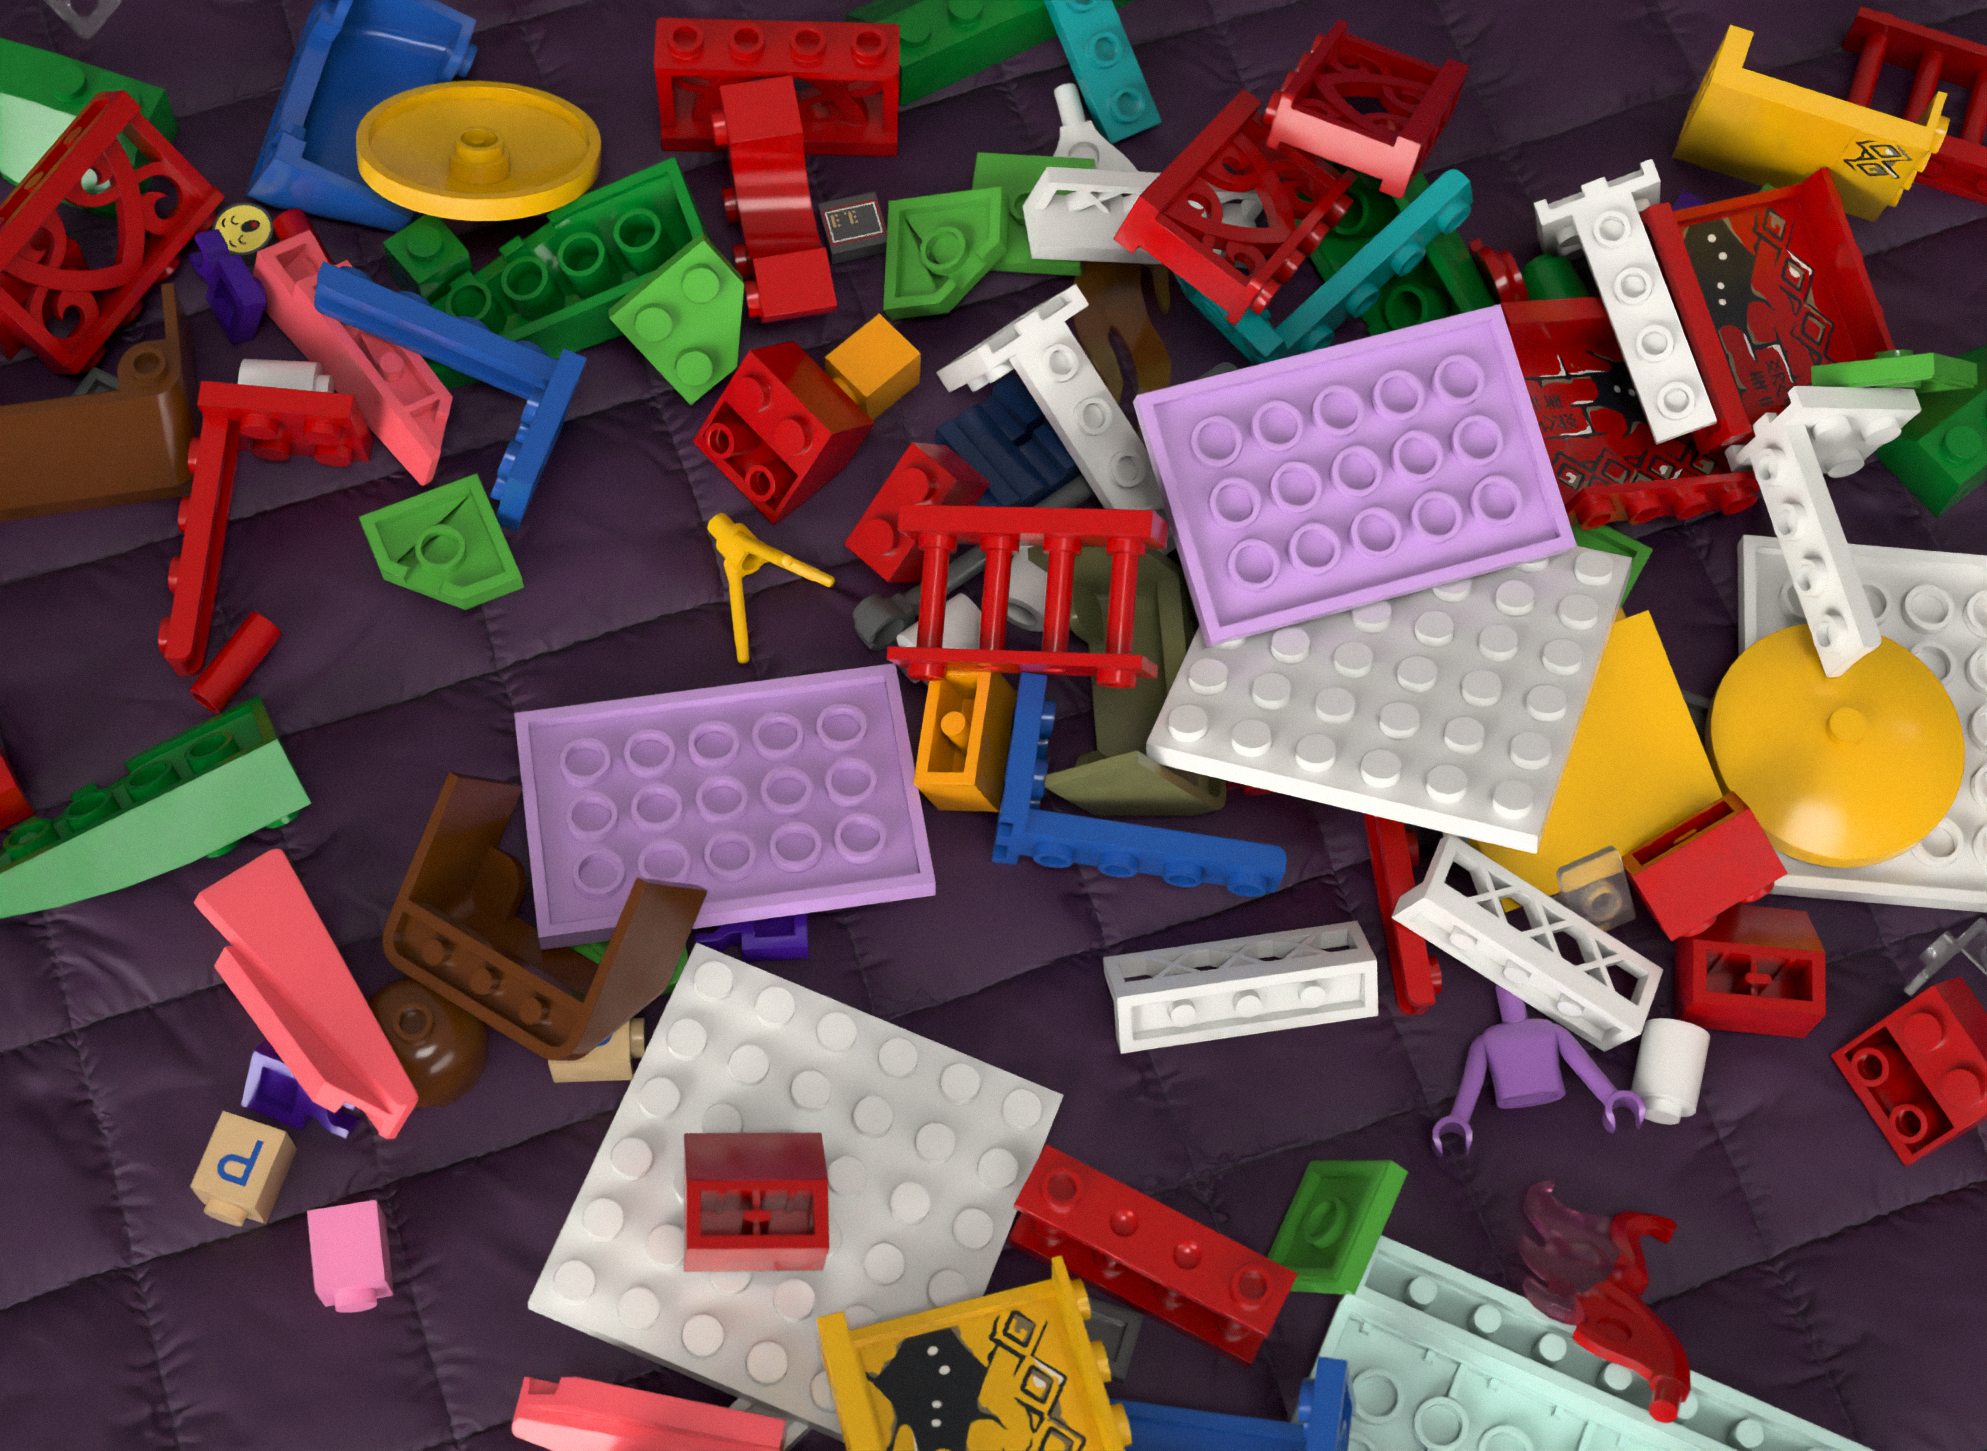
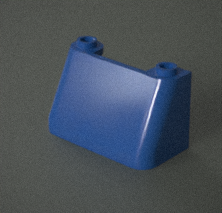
[246,0,477,233]

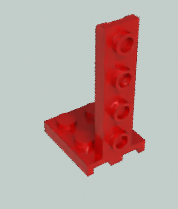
[158,381,373,677]
[1226,780,1442,1016]

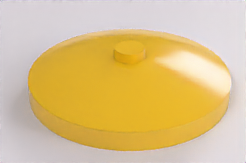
[356,81,601,221]
[1705,623,1965,868]

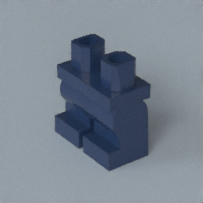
[934,373,1081,507]

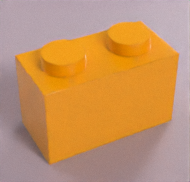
[913,671,1017,812]

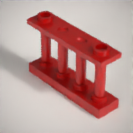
[1841,6,1987,205]
[887,505,1168,689]
[1007,1144,1298,1369]

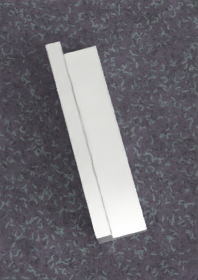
[1023,167,1263,268]
[1391,834,1664,1052]
[1103,921,1378,1054]

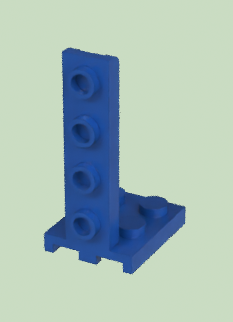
[314,261,587,532]
[991,672,1287,897]
[1108,1357,1356,1451]

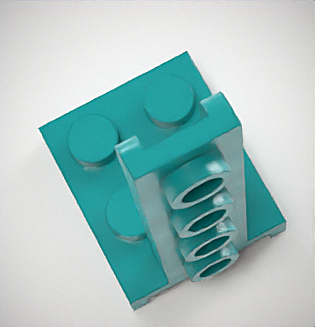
[1043,0,1162,144]
[1173,169,1474,366]

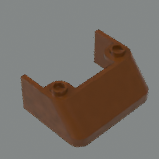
[0,283,202,522]
[383,772,708,1061]

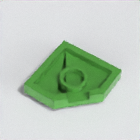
[883,186,1009,320]
[608,232,744,405]
[359,473,524,610]

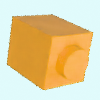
[825,314,921,420]

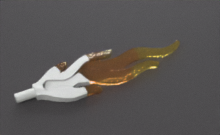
[1053,83,1171,435]

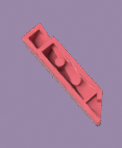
[252,230,453,486]
[194,849,418,1139]
[512,1377,787,1451]

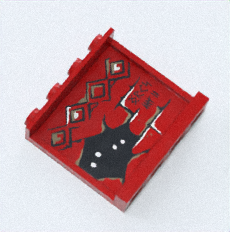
[1639,167,1896,456]
[1500,297,1761,530]

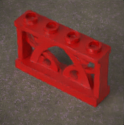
[654,17,900,157]
[1263,19,1470,199]
[1113,88,1358,326]
[0,90,225,375]

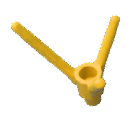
[707,513,835,664]

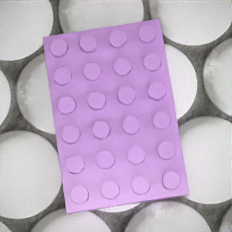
[1133,304,1577,648]
[514,663,936,950]

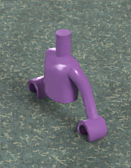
[1431,985,1646,1159]

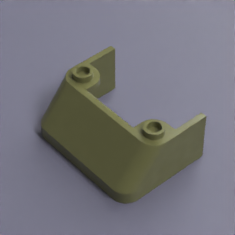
[1028,546,1226,816]

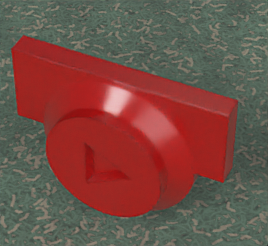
[1468,238,1529,305]

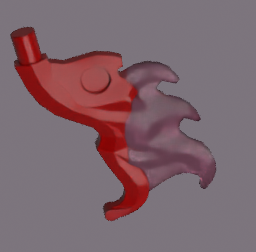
[1518,1180,1691,1423]

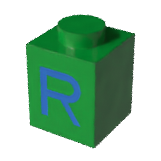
[383,214,474,304]

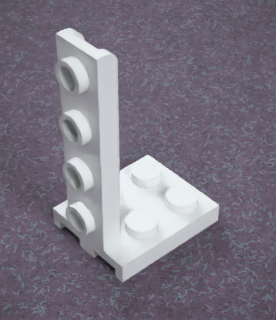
[1534,159,1717,445]
[936,284,1176,555]
[1724,386,1922,677]

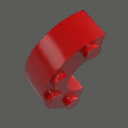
[710,75,837,323]

